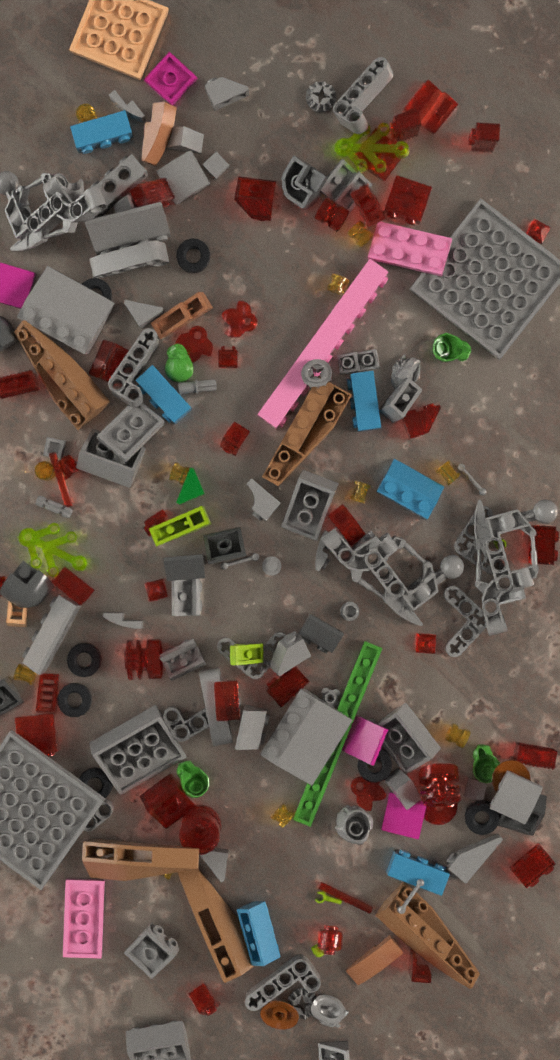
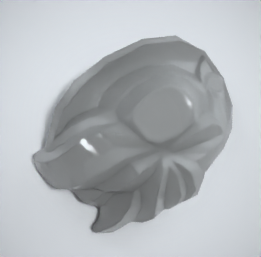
[391,354,421,390]
[311,994,349,1028]

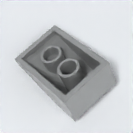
[281,470,339,541]
[235,705,270,750]

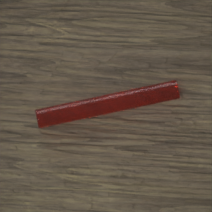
[49,452,73,507]
[318,882,373,914]

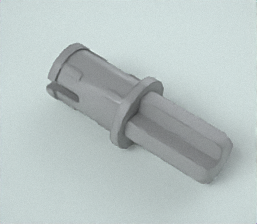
[178,379,217,395]

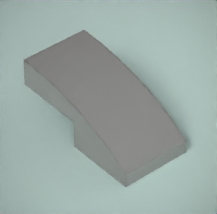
[109,90,146,123]
[103,612,143,629]

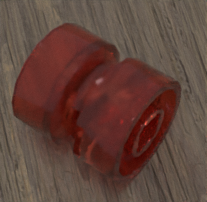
[314,197,350,232]

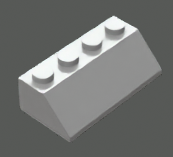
[22,594,81,675]

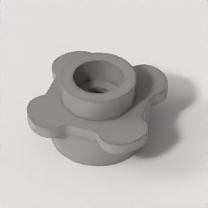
[321,688,340,708]

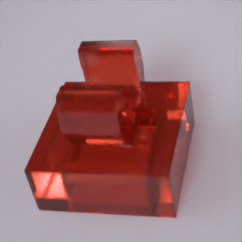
[218,346,238,368]
[56,454,80,480]

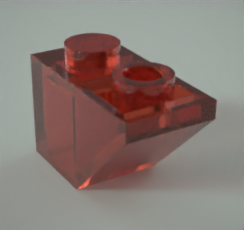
[402,403,441,440]
[327,504,365,546]

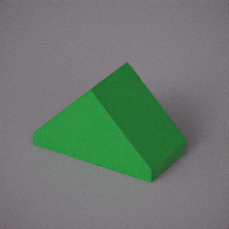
[176,467,205,505]

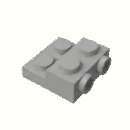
[124,923,180,979]

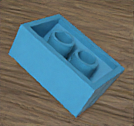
[376,459,444,520]

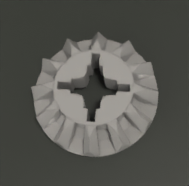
[306,81,336,112]
[301,359,332,389]
[287,988,317,1020]

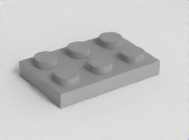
[97,398,165,463]

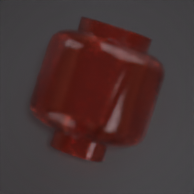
[317,925,343,955]

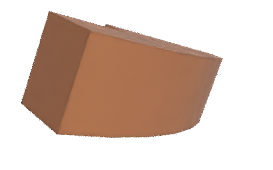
[141,102,177,166]
[151,292,213,339]
[346,935,403,985]

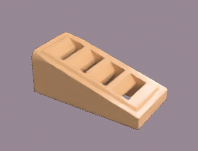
[6,600,28,627]

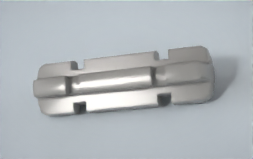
[36,496,73,518]

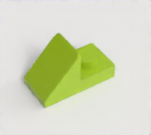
[230,643,264,665]

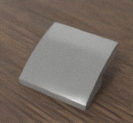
[156,151,210,204]
[320,159,373,214]
[490,770,543,824]

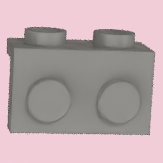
[172,578,202,616]
[159,639,206,681]

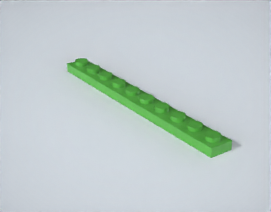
[293,641,382,827]

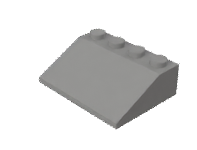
[85,202,171,256]
[17,266,115,354]
[260,689,353,785]
[89,705,187,795]

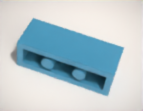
[70,110,134,154]
[136,365,192,424]
[347,371,381,432]
[386,849,450,896]
[236,901,281,966]

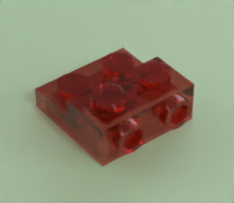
[384,175,432,225]
[15,713,59,757]

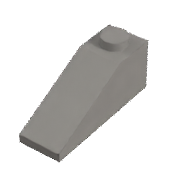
[446,834,503,884]

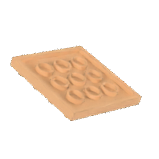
[69,0,169,81]

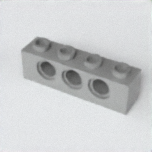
[90,154,148,219]

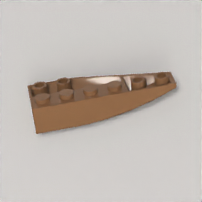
[14,320,110,430]
[262,376,352,486]
[82,838,199,881]
[178,868,254,983]
[375,882,480,989]

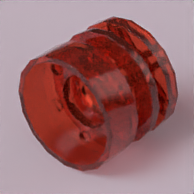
[124,639,163,680]
[418,763,462,807]
[179,805,222,855]

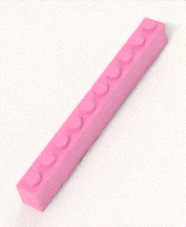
[257,259,388,429]

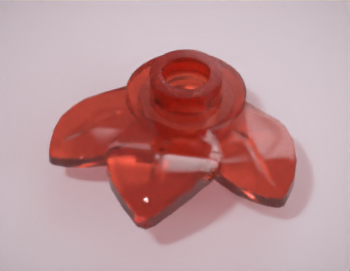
[222,301,258,338]
[175,326,213,363]
[350,777,387,811]

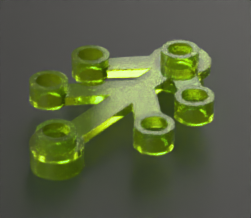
[335,123,410,173]
[19,523,88,578]

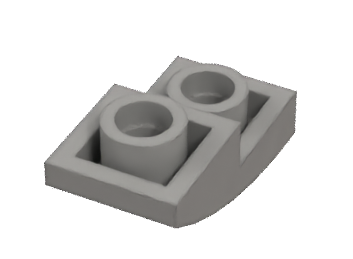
[337,349,380,374]
[315,531,330,571]

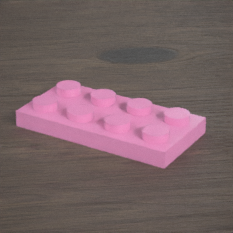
[368,221,452,277]
[63,878,105,959]

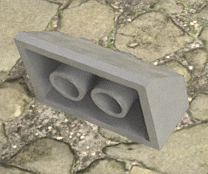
[76,428,146,488]
[377,703,441,774]
[126,1021,191,1060]

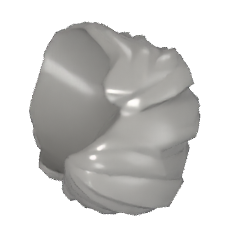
[335,805,373,845]

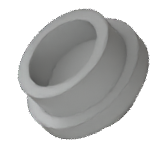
[262,556,281,576]
[340,602,360,621]

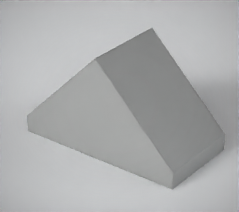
[166,126,204,154]
[124,300,164,329]
[384,768,422,810]
[199,846,229,883]
[318,1041,350,1060]

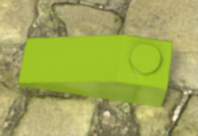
[149,506,212,547]

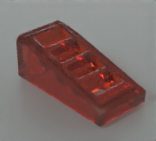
[35,673,59,714]

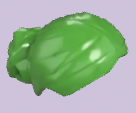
[433,333,471,362]
[165,344,194,382]
[473,744,500,784]
[176,761,210,798]

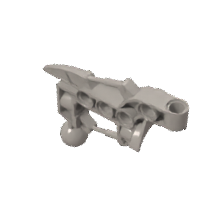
[0,171,107,251]
[474,499,558,636]
[321,527,464,626]

